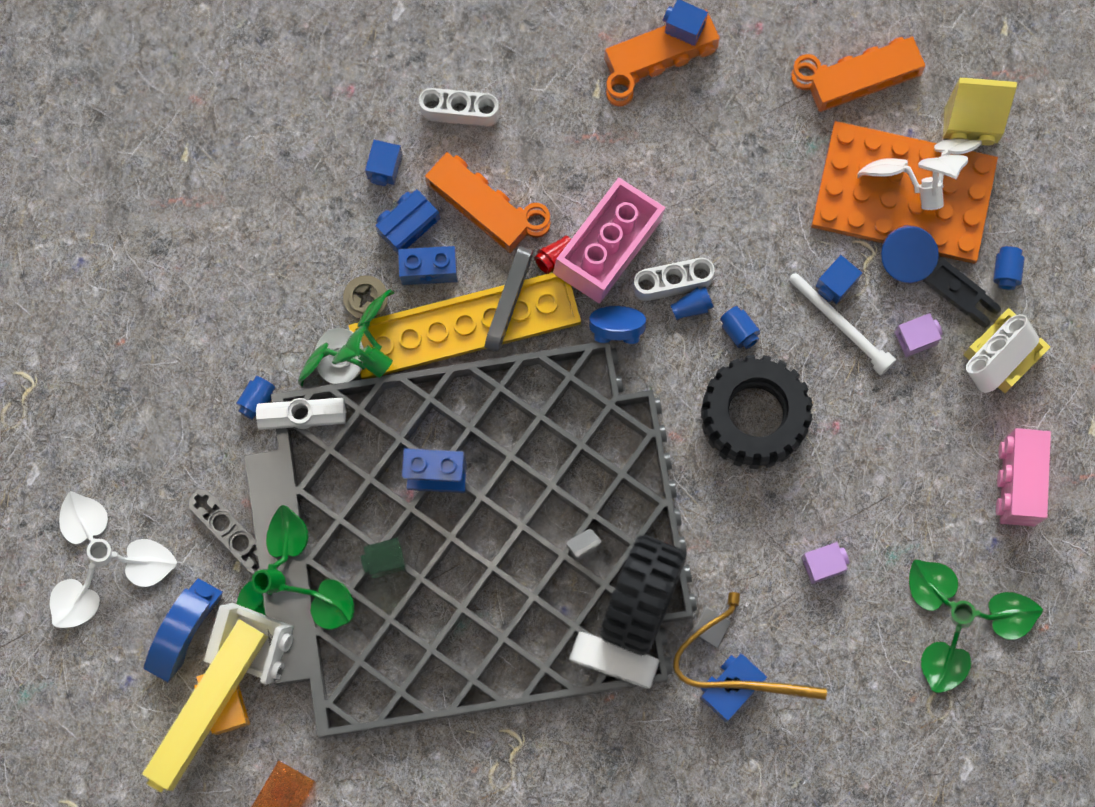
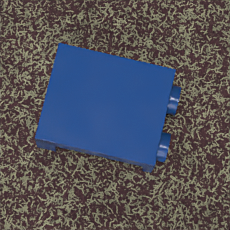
[402,449,467,493]

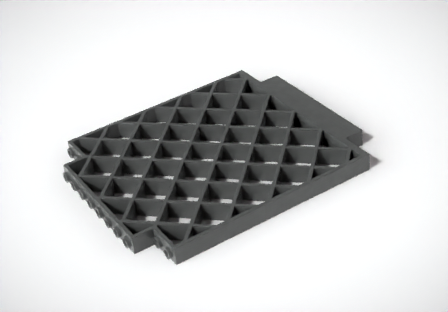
[244,342,697,738]

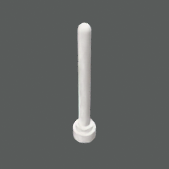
[790,273,897,376]

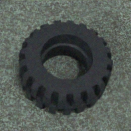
[701,355,813,469]
[600,535,686,656]

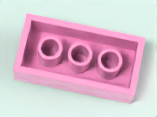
[553,178,665,304]

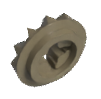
[343,275,388,319]

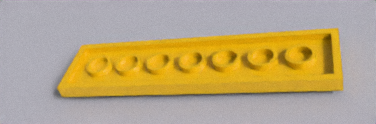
[348,273,581,380]

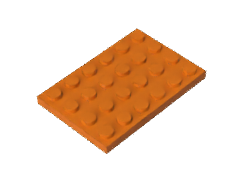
[811,121,998,264]

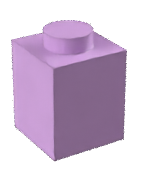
[895,313,942,357]
[801,542,849,584]

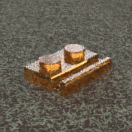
[252,760,316,807]

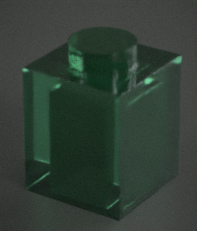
[360,538,407,578]

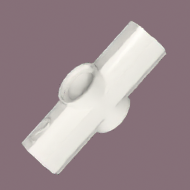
[256,398,346,430]

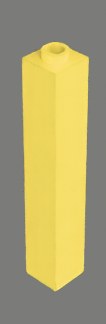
[142,619,268,792]

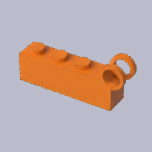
[605,9,720,107]
[791,36,926,112]
[425,152,550,253]

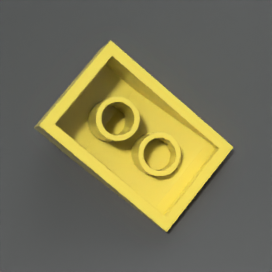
[943,78,1017,146]

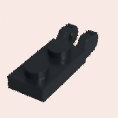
[923,258,1002,328]

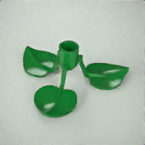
[298,289,395,387]
[236,505,354,629]
[909,559,1043,693]

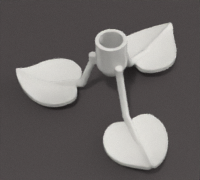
[857,139,982,210]
[50,491,177,628]

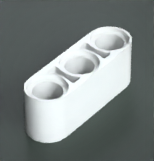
[419,88,500,126]
[633,258,714,301]
[966,314,1039,393]
[569,632,660,689]

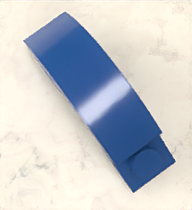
[143,578,223,683]

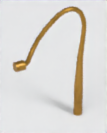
[673,592,827,700]

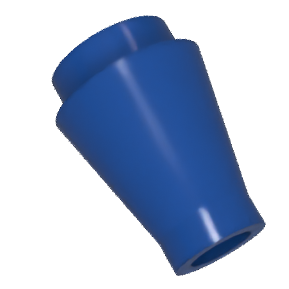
[670,287,714,320]

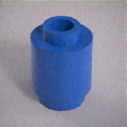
[993,246,1025,290]
[720,306,761,349]
[236,376,276,420]

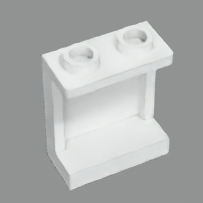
[204,603,294,685]

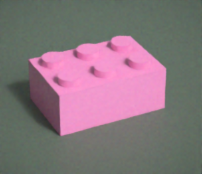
[996,428,1051,527]

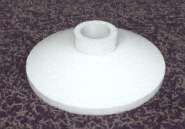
[315,328,364,384]

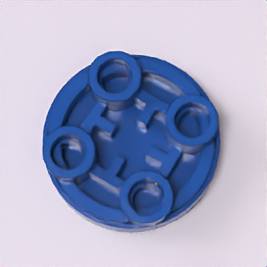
[881,225,939,283]
[589,306,646,344]

